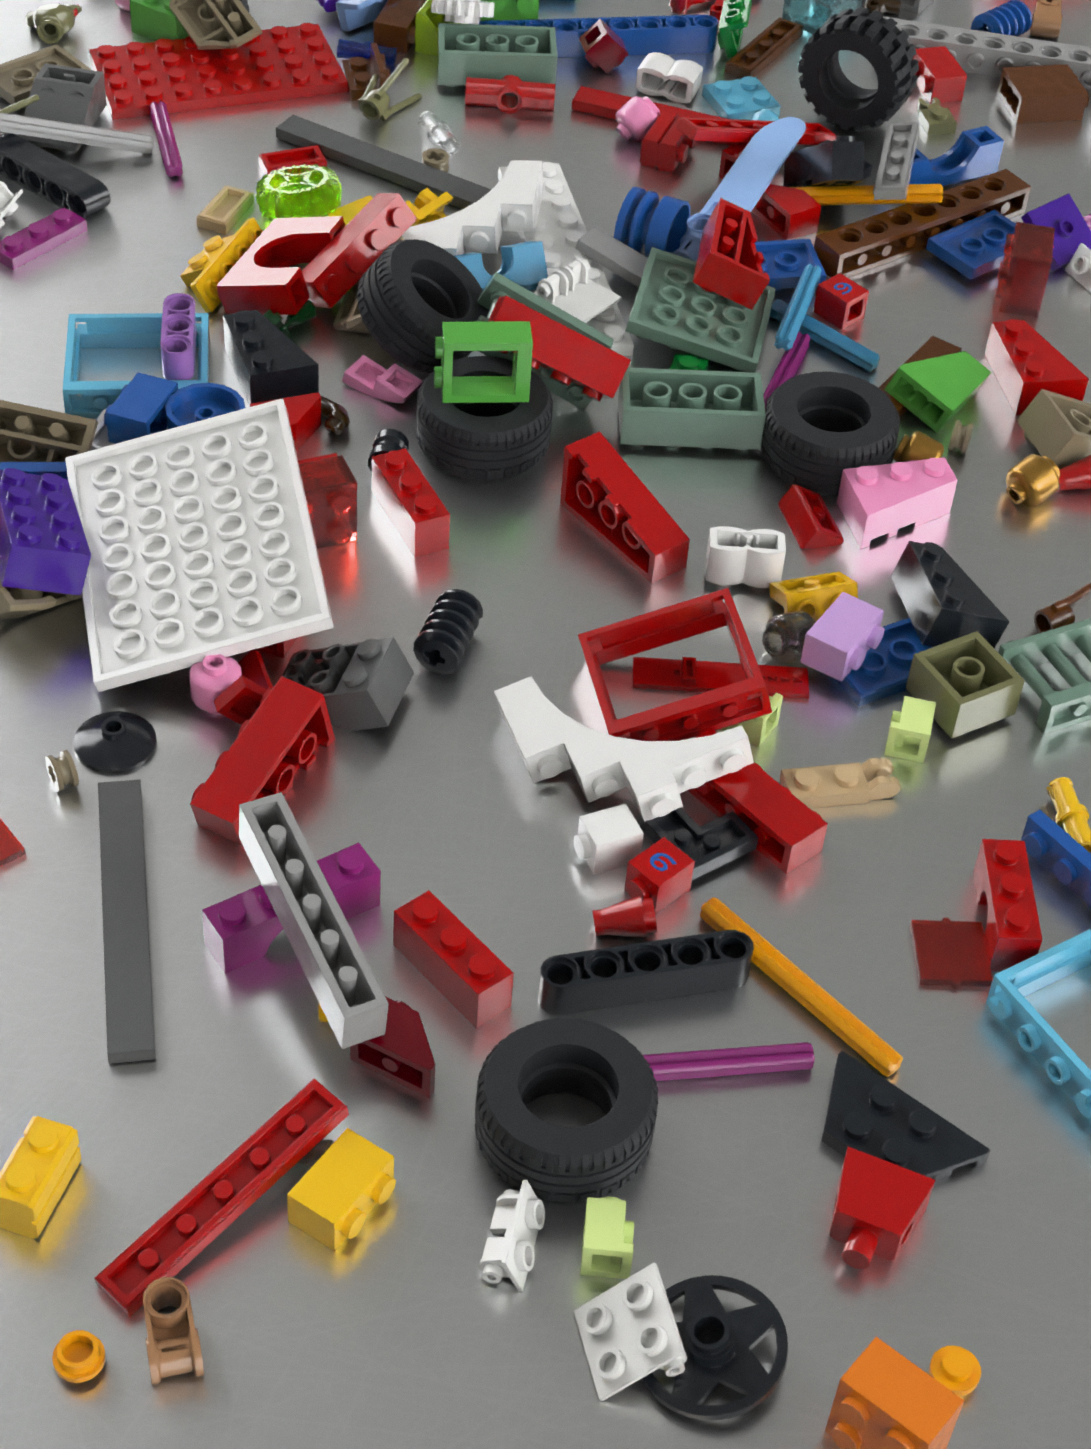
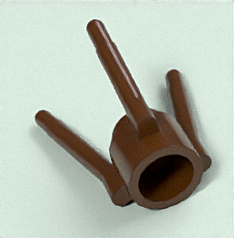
[1034,582,1091,633]

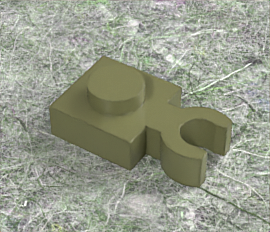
[916,97,957,135]

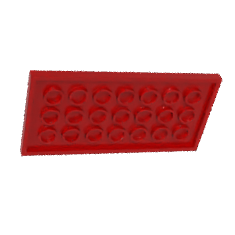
[89,23,348,120]

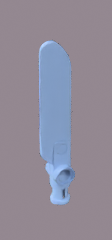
[672,117,806,262]

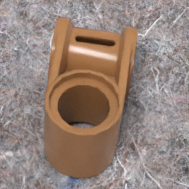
[1030,0,1062,39]
[143,1277,204,1385]

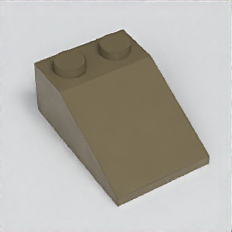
[1017,389,1091,469]

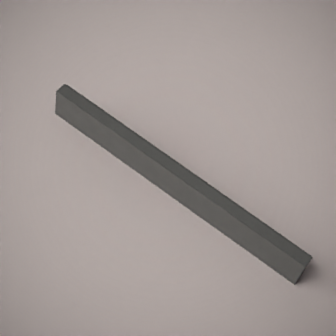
[276,115,492,209]
[98,779,156,1063]

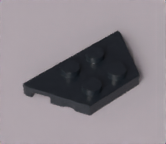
[821,1050,990,1182]

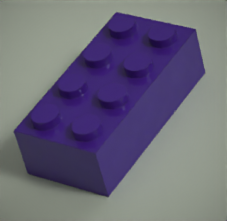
[0,468,91,596]

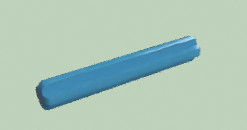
[774,264,822,351]
[769,299,880,372]

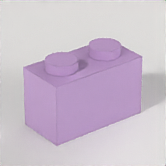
[801,592,885,682]

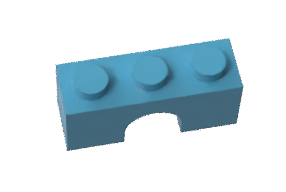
[455,241,548,291]

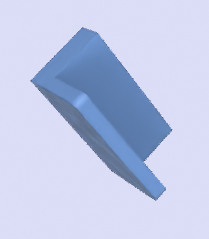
[335,0,388,32]

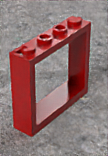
[578,588,772,741]

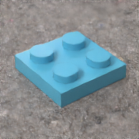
[702,76,781,120]

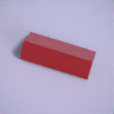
[778,485,844,549]

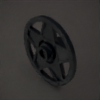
[642,1275,788,1421]

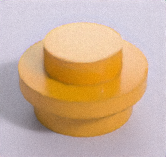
[52,1330,106,1383]
[929,1346,981,1397]

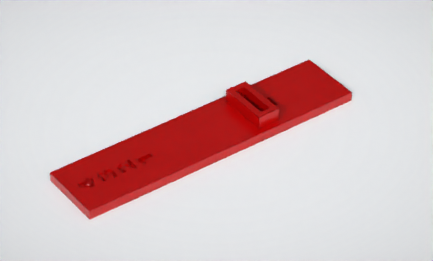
[632,657,809,699]

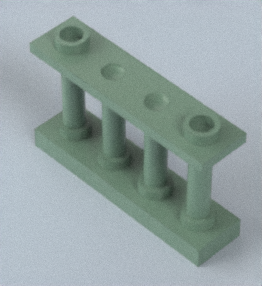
[477,272,614,411]
[998,618,1091,734]

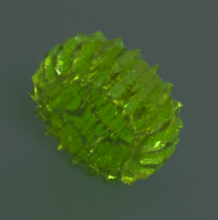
[255,163,342,221]

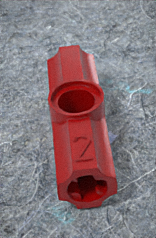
[465,75,556,114]

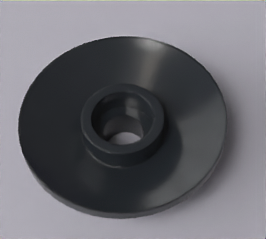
[73,711,157,773]

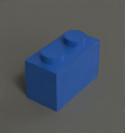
[104,372,178,444]

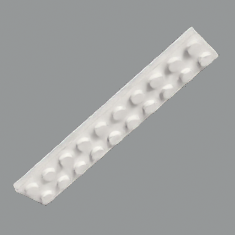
[498,162,634,357]

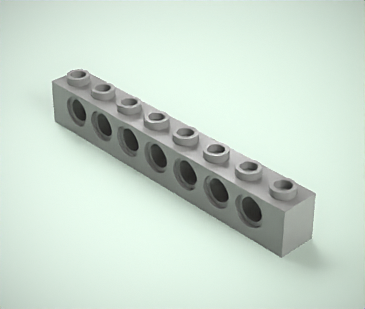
[883,16,1091,91]

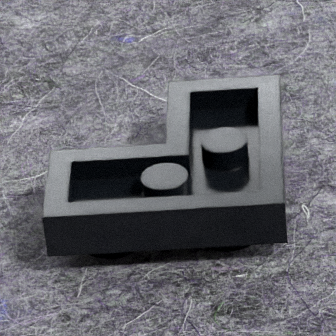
[640,808,759,880]

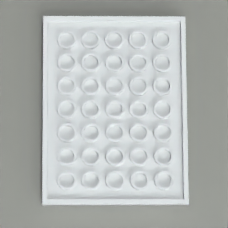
[65,398,334,692]

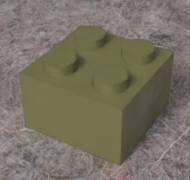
[906,631,1025,739]

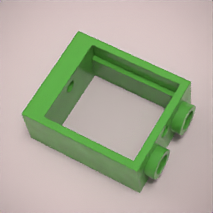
[434,321,533,403]

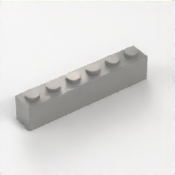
[239,792,389,1049]

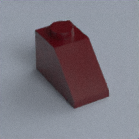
[350,996,435,1098]

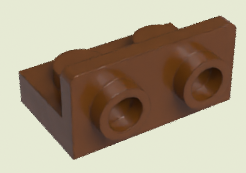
[341,43,390,101]

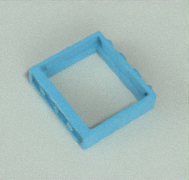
[63,313,210,418]
[986,929,1091,1120]

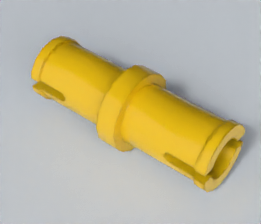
[1046,777,1091,853]

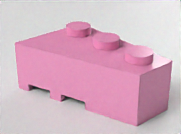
[837,457,958,549]

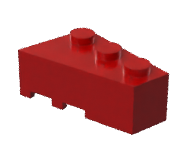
[984,319,1089,416]

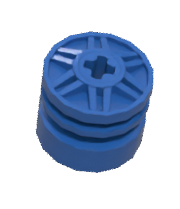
[614,187,690,258]

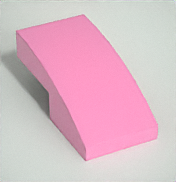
[342,355,423,403]

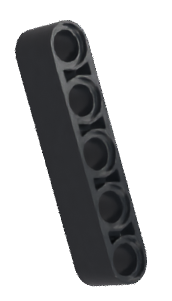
[0,133,111,218]
[538,930,754,1015]

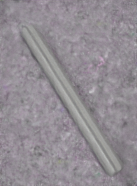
[0,112,154,154]

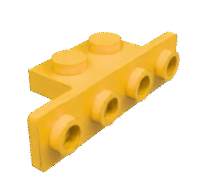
[180,218,263,313]

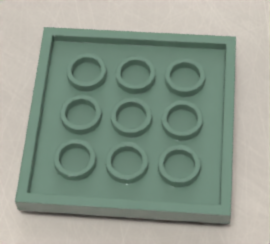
[625,247,776,373]

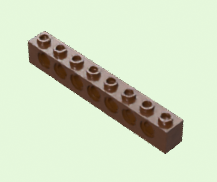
[814,169,1031,278]

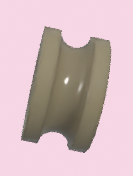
[421,148,449,173]
[948,420,974,455]
[45,750,79,792]

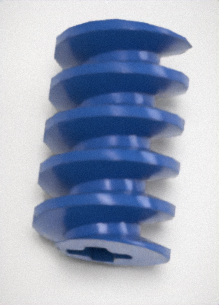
[971,0,1033,36]

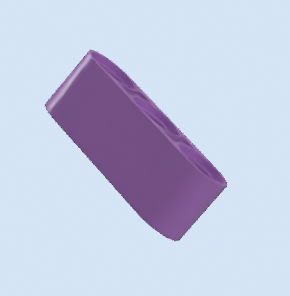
[160,293,197,380]

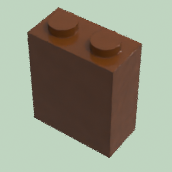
[997,64,1089,124]

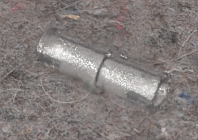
[418,111,460,156]

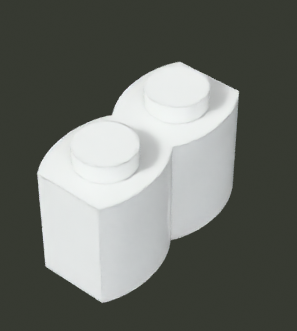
[635,53,703,103]
[705,526,786,588]

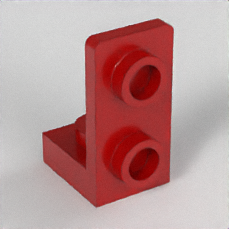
[214,650,273,725]

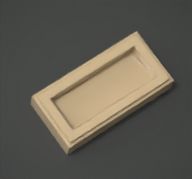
[196,185,254,235]

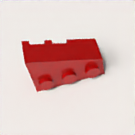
[693,198,770,310]

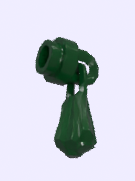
[263,299,316,340]

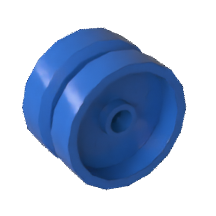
[165,383,246,429]

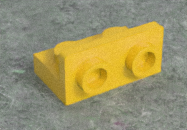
[769,571,858,630]

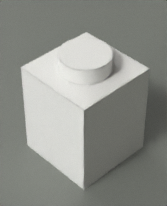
[574,804,644,874]

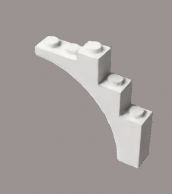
[402,160,544,256]
[494,676,754,822]

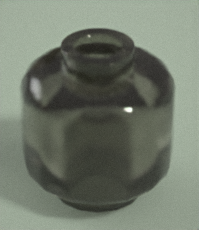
[762,611,816,664]

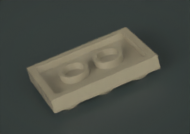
[0,44,91,105]

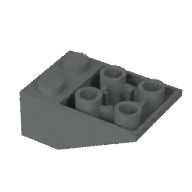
[18,63,106,152]
[282,637,414,731]

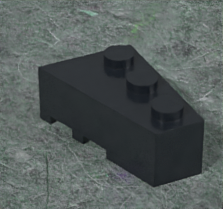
[783,136,864,187]
[223,310,319,406]
[891,541,1010,649]

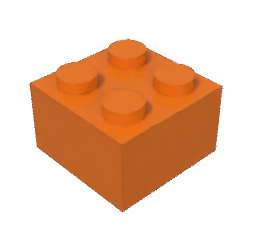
[825,1337,964,1449]

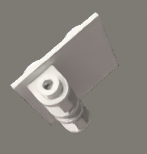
[534,258,622,323]
[573,1263,687,1401]

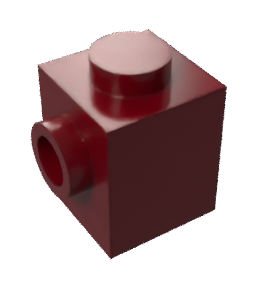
[579,19,629,74]

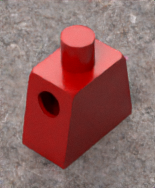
[829,1147,935,1269]

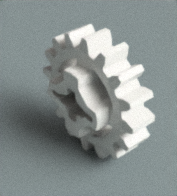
[431,0,495,24]

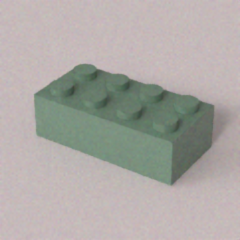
[438,23,558,88]
[618,367,766,450]

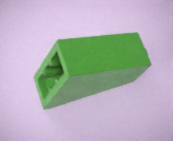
[884,351,992,433]

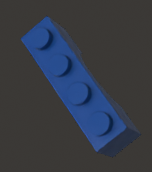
[909,126,1004,186]

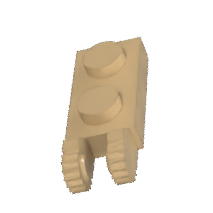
[780,757,901,808]

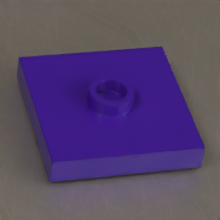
[1021,193,1091,272]

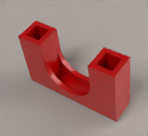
[216,216,346,315]

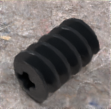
[413,589,483,675]

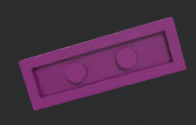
[0,207,88,271]

